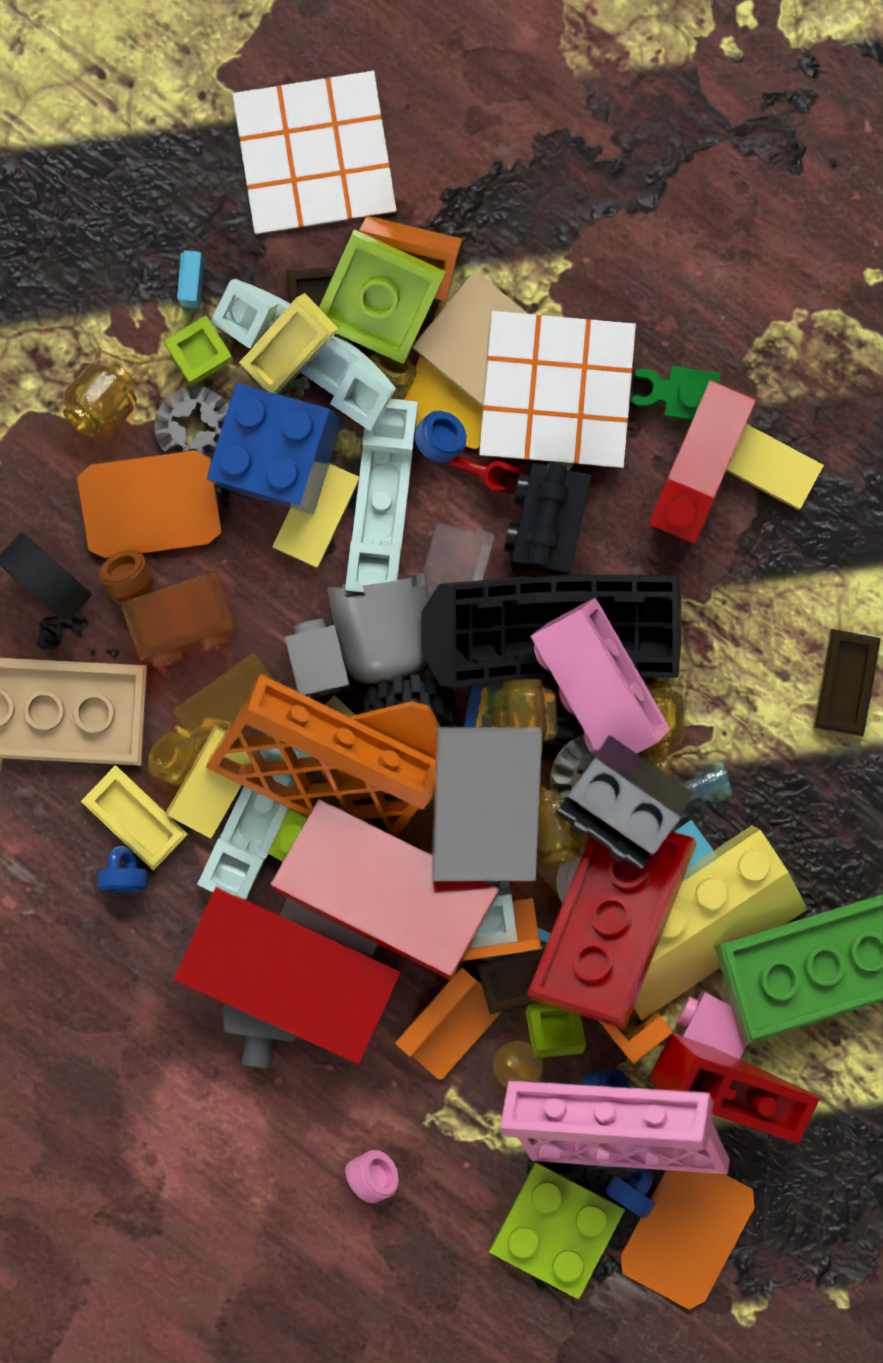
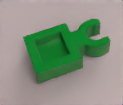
[630,366,721,422]

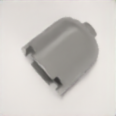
[327,573,429,688]

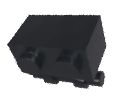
[504,463,592,575]
[555,735,694,871]

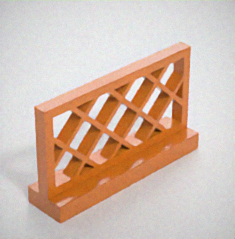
[205,674,436,838]

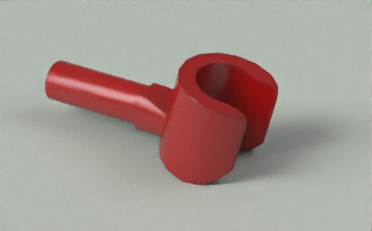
[449,456,522,494]

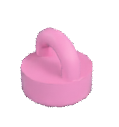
[345,1150,399,1203]

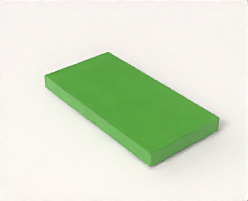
[714,894,883,1044]

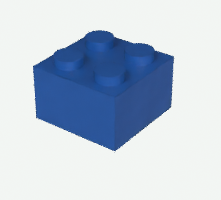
[206,383,343,515]

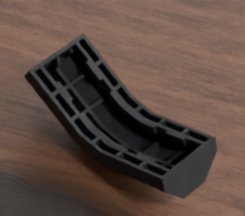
[421,574,681,688]

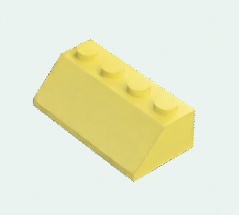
[633,825,808,1021]

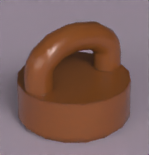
[99,551,154,604]

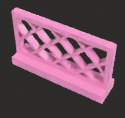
[500,1081,730,1174]

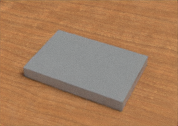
[432,727,542,881]

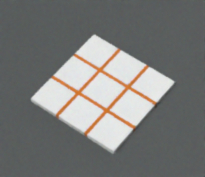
[232,71,397,235]
[479,311,636,468]

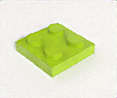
[319,229,446,364]
[489,1161,625,1300]

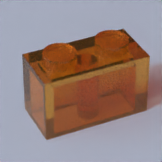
[120,571,238,668]

